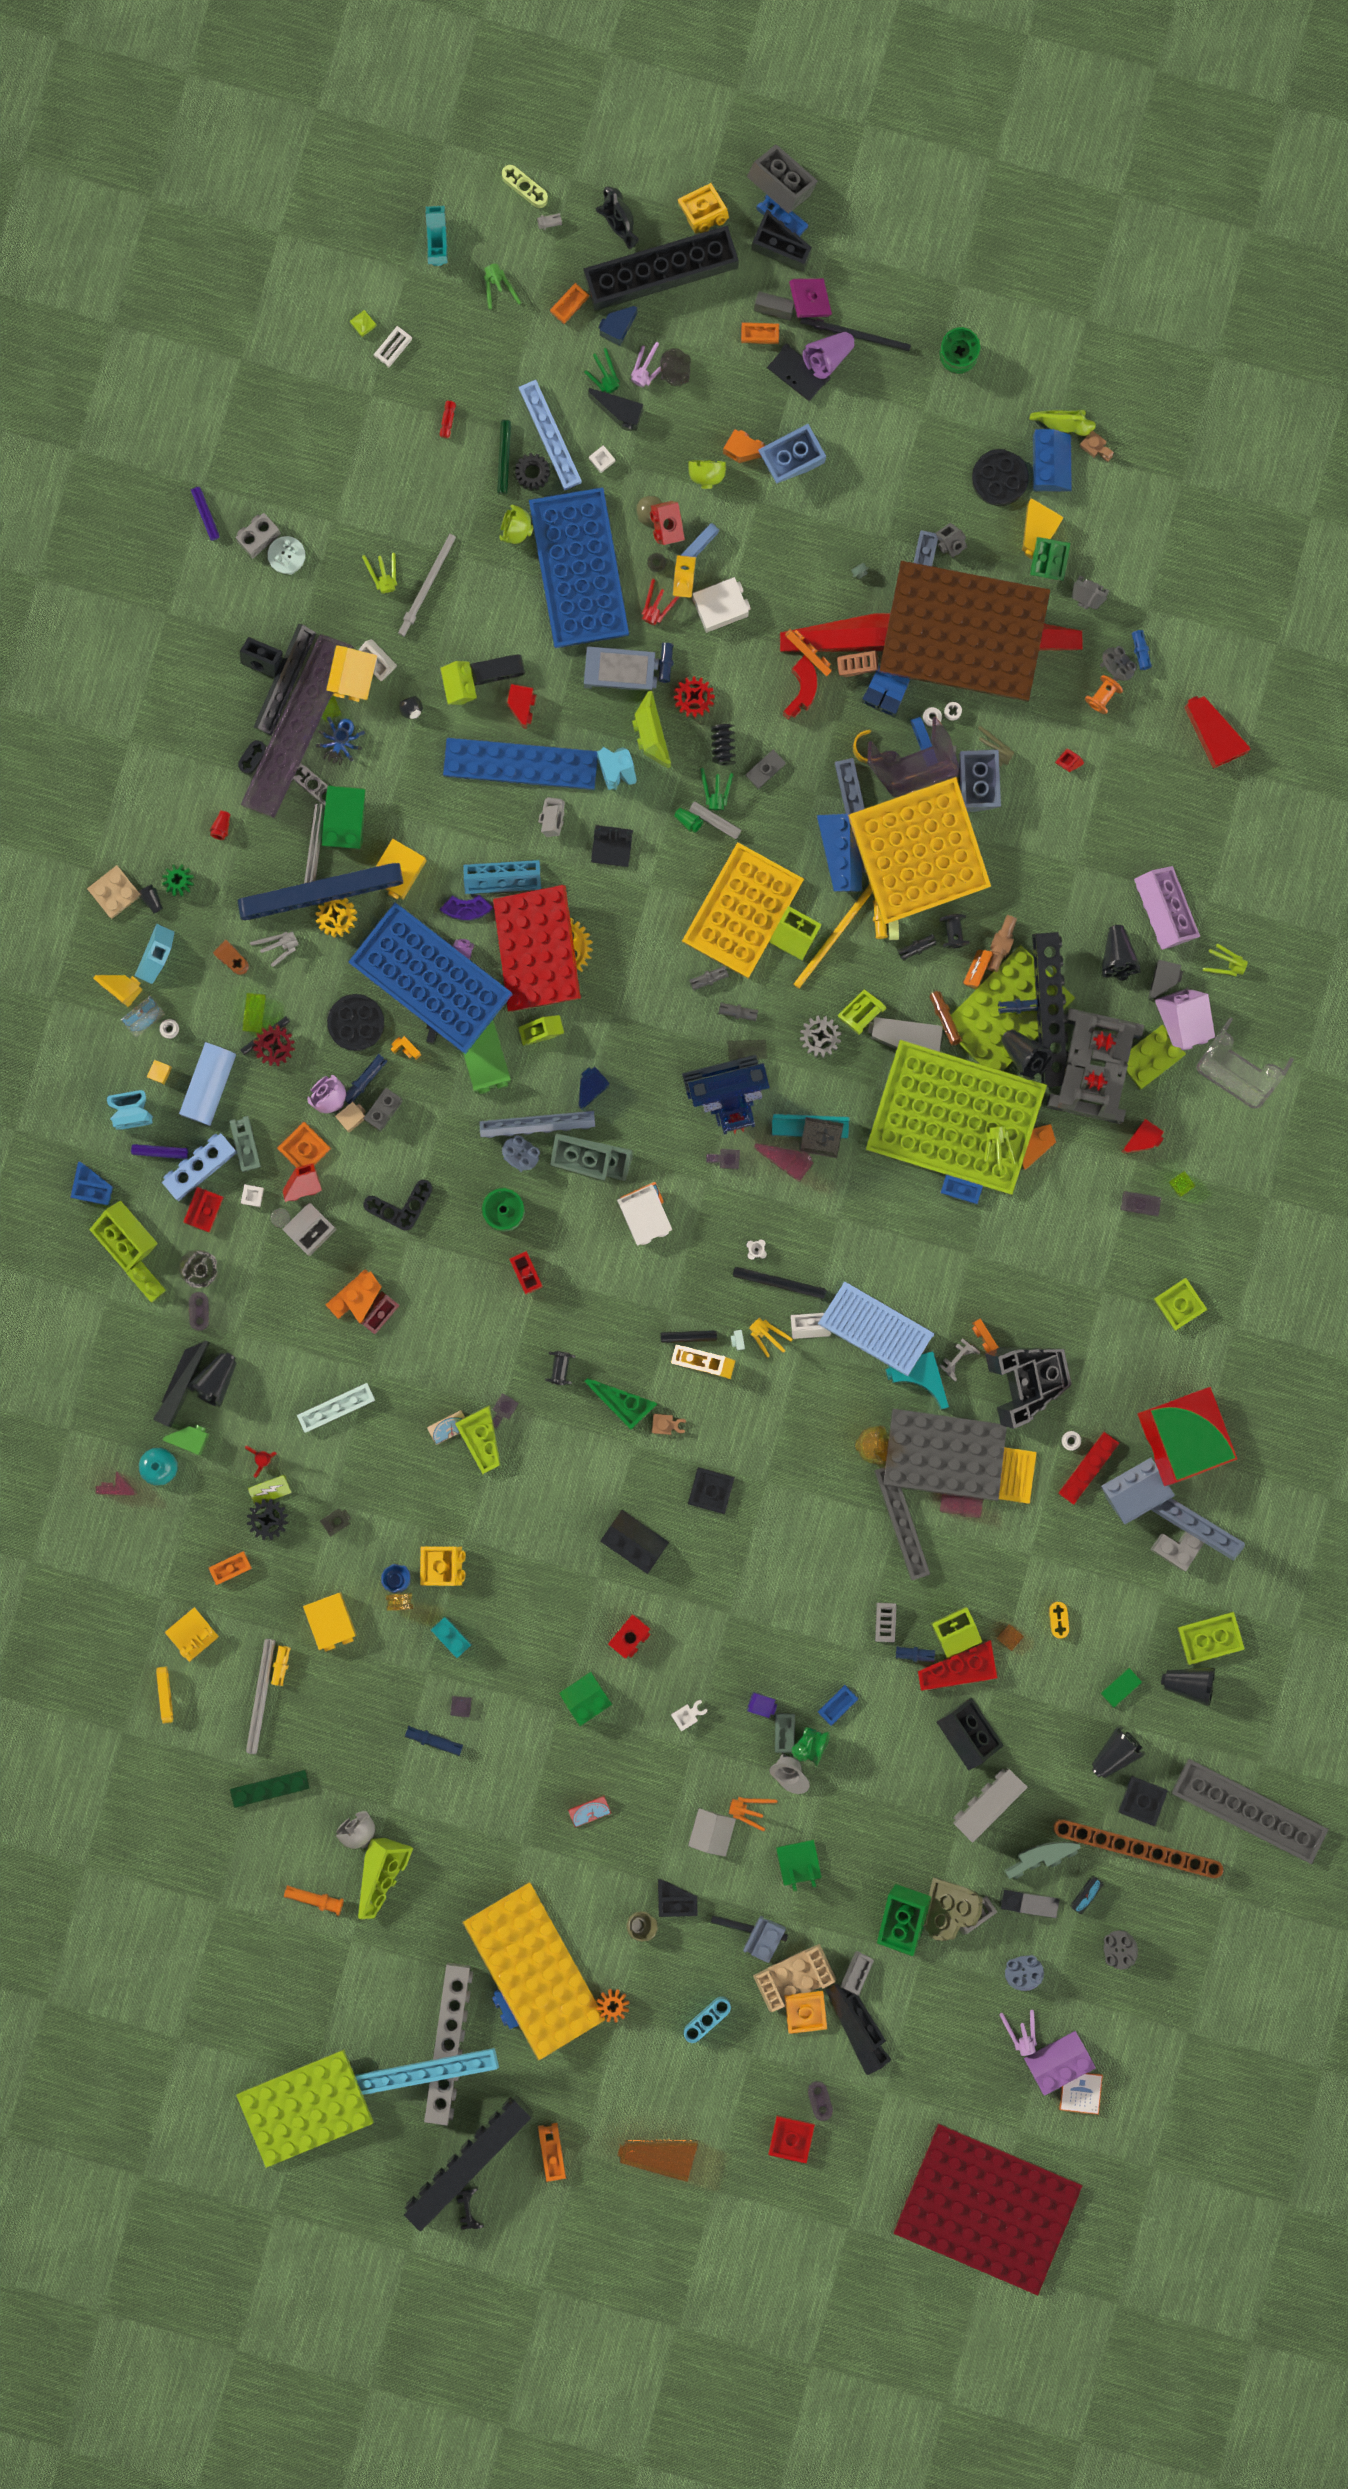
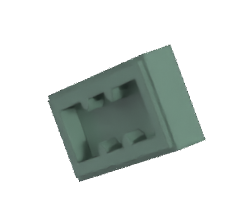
[775,1713,795,1753]

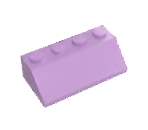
[1134,866,1200,950]

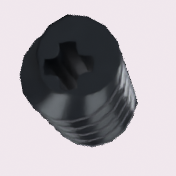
[711,724,736,765]

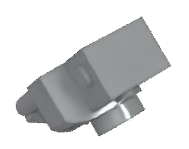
[538,797,565,837]

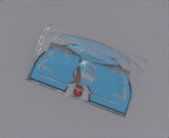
[121,996,165,1037]

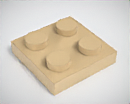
[87,865,141,919]

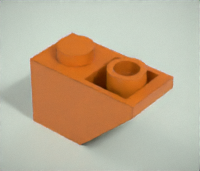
[723,429,766,463]

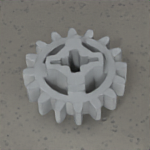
[800,1016,841,1058]

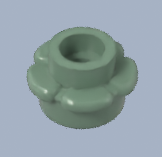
[851,563,869,579]

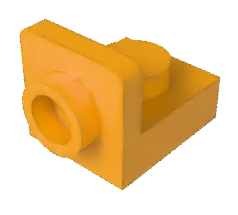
[391,1036,421,1060]

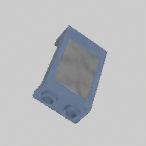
[584,647,659,691]

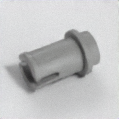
[537,213,562,230]

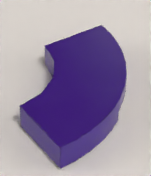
[439,895,493,921]

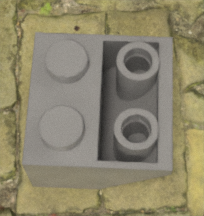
[282,1202,337,1256]

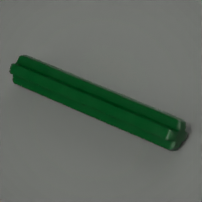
[497,420,511,494]

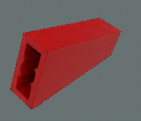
[1185,696,1251,769]

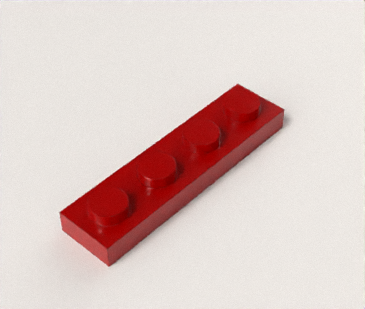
[1058,1432,1119,1505]

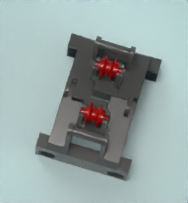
[1046,1008,1144,1124]

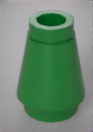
[674,807,703,833]

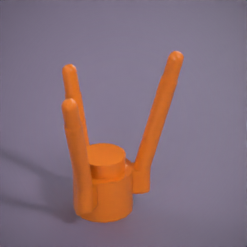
[729,1797,777,1831]

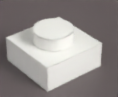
[589,445,615,473]
[241,1184,264,1207]

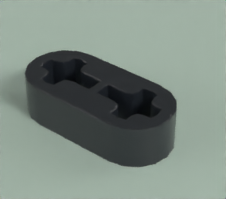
[238,740,267,775]

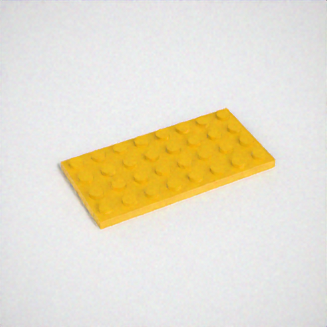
[462,1883,606,2060]

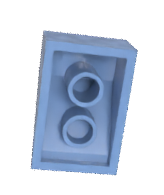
[758,424,826,484]

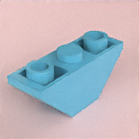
[135,924,174,984]

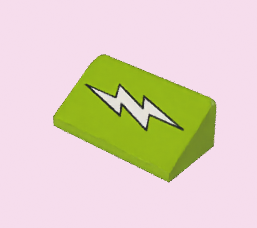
[248,1475,292,1505]

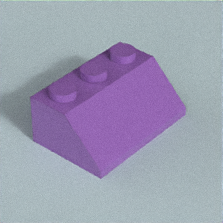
[1024,2031,1096,2096]

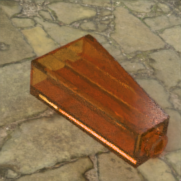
[617,2139,698,2182]

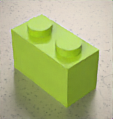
[440,661,477,705]

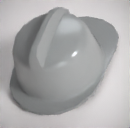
[770,1754,810,1794]

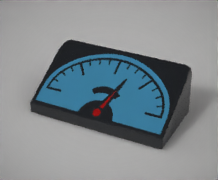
[1070,1876,1104,1914]

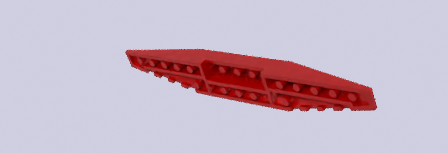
[780,613,1083,652]

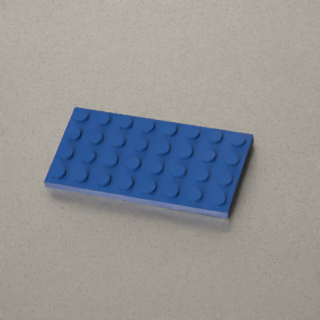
[529,487,629,648]
[348,902,513,1054]

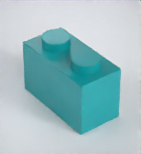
[431,1616,472,1658]

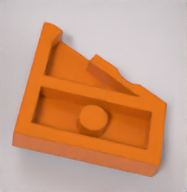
[1022,1124,1056,1170]
[339,1271,382,1323]

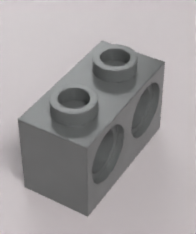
[364,1088,403,1132]

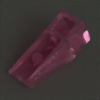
[753,1144,814,1182]

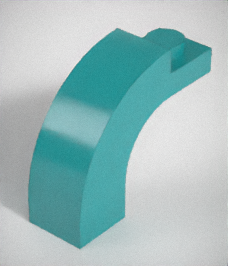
[426,206,448,266]

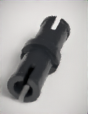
[898,934,937,961]

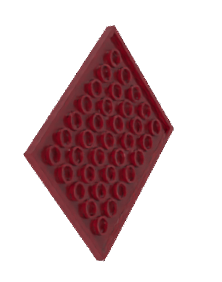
[893,2123,1083,2296]

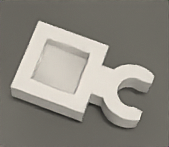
[671,1700,707,1731]

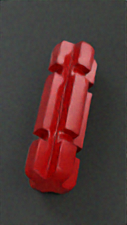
[440,401,456,438]

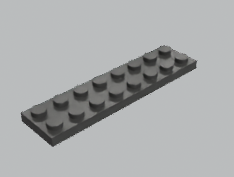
[1171,1759,1329,1864]

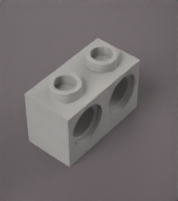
[235,513,281,559]

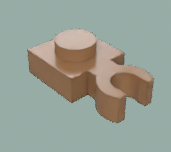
[652,1414,686,1435]

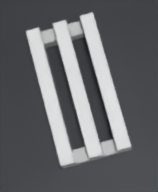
[374,326,412,368]

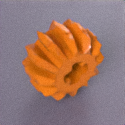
[597,1989,629,2023]

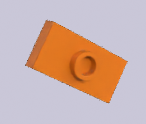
[550,283,589,324]
[741,323,779,344]

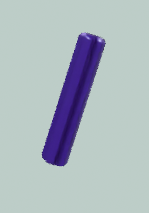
[191,487,220,541]
[131,1144,188,1159]

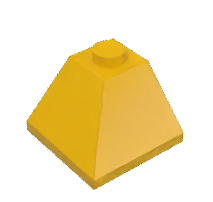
[93,975,142,1007]

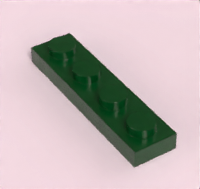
[230,1769,310,1808]

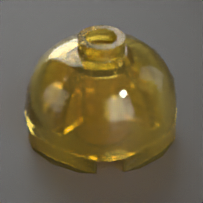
[855,1426,888,1464]

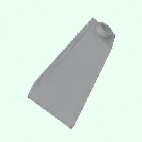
[868,1017,943,1052]

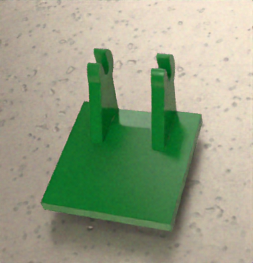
[776,1839,822,1892]

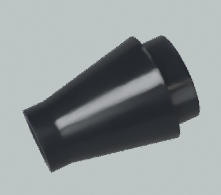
[139,884,163,914]

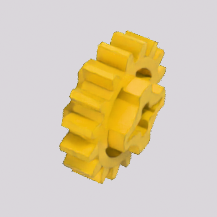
[315,898,358,938]

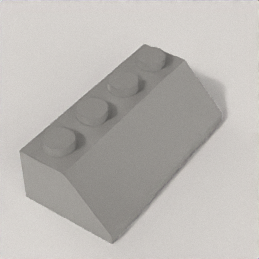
[953,1768,1028,1843]

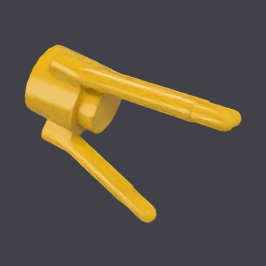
[749,1318,793,1358]

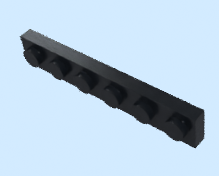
[254,624,316,736]

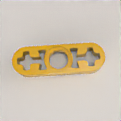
[156,1666,173,1724]

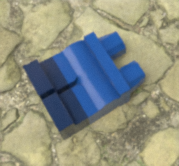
[862,666,910,718]

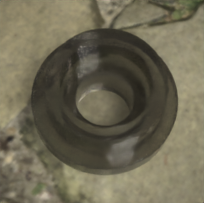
[647,553,666,572]

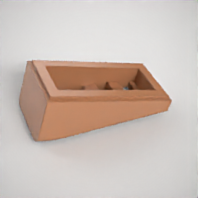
[837,651,879,677]

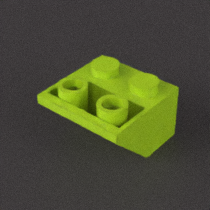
[769,906,822,961]
[931,1607,982,1659]

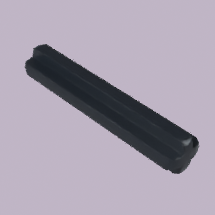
[660,1330,717,1343]

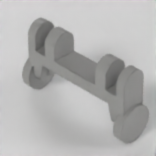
[939,1338,980,1381]

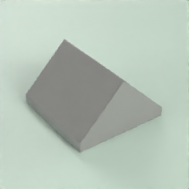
[688,1808,736,1857]

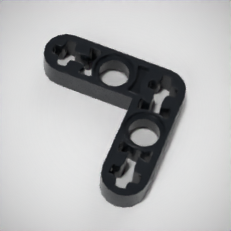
[363,1179,433,1231]

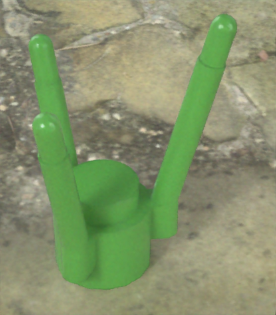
[484,264,521,309]

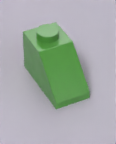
[163,1424,209,1455]

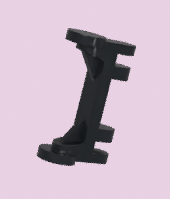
[456,2187,484,2230]

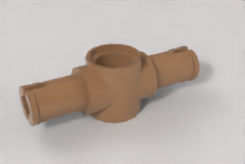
[987,915,1017,972]

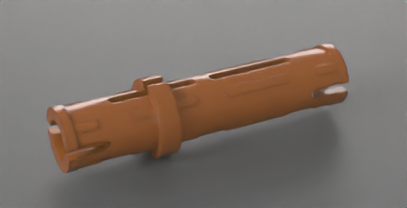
[929,991,962,1045]

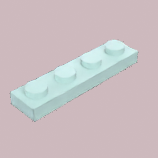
[297,1383,375,1433]

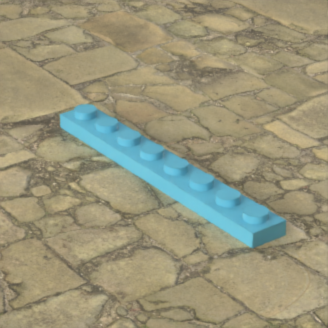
[355,2048,499,2095]

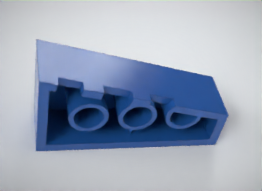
[817,814,862,892]

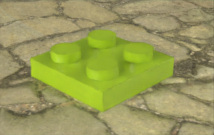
[1153,1278,1207,1331]

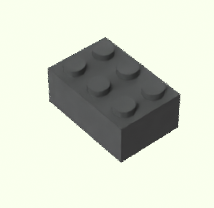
[747,145,818,214]

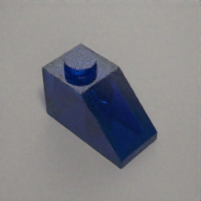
[579,1067,610,1111]

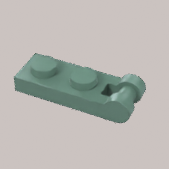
[230,1116,261,1172]

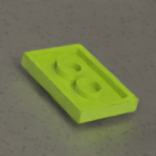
[1126,1024,1186,1090]
[1177,1612,1245,1665]

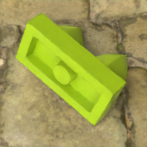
[126,1261,166,1303]

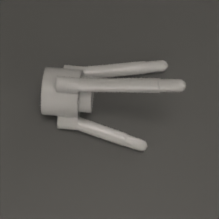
[250,932,299,967]

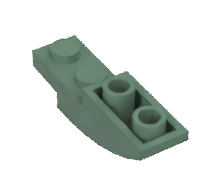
[1004,1842,1081,1880]

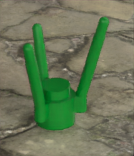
[584,348,620,394]
[700,767,733,811]

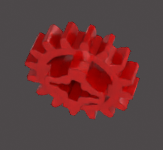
[674,676,715,719]

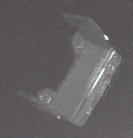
[1197,1017,1294,1109]

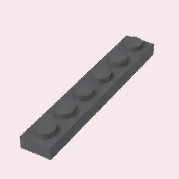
[874,1467,930,1581]

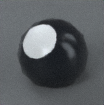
[399,696,423,719]

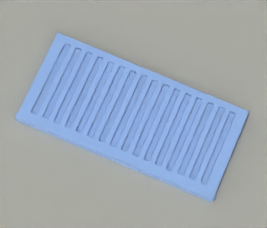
[818,1282,934,1376]

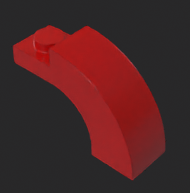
[783,655,817,720]

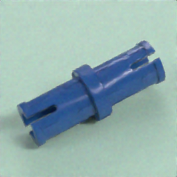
[1132,630,1152,670]

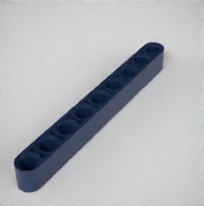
[237,863,404,920]

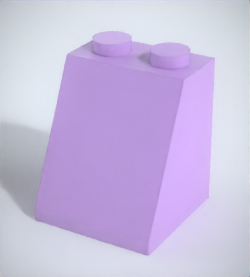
[1155,988,1215,1050]

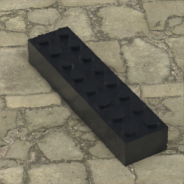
[583,225,739,311]
[404,2095,533,2232]

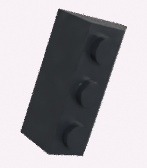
[600,1510,669,1574]
[936,1697,1004,1771]

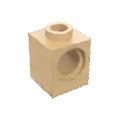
[335,1102,366,1133]

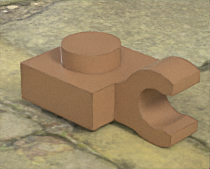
[1080,431,1114,462]

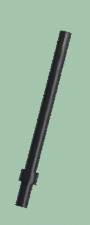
[800,317,911,352]

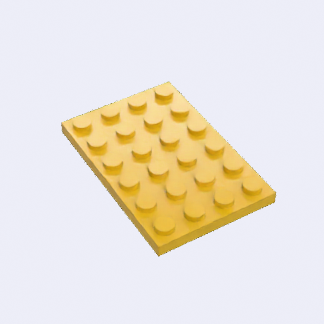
[682,842,804,979]

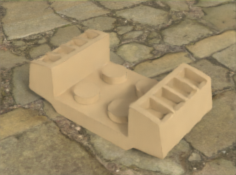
[753,1944,836,2012]

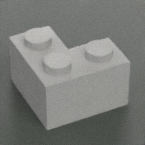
[1150,1531,1204,1571]

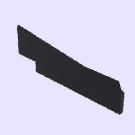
[153,1341,210,1427]
[826,1984,891,2075]

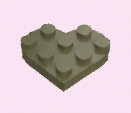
[924,1878,983,1941]

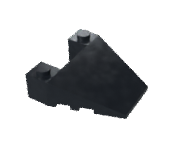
[985,1347,1072,1429]

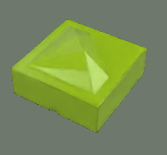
[350,310,376,337]

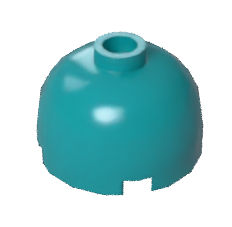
[139,1447,178,1486]

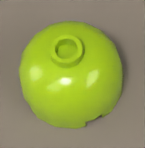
[688,460,726,489]
[499,505,533,544]

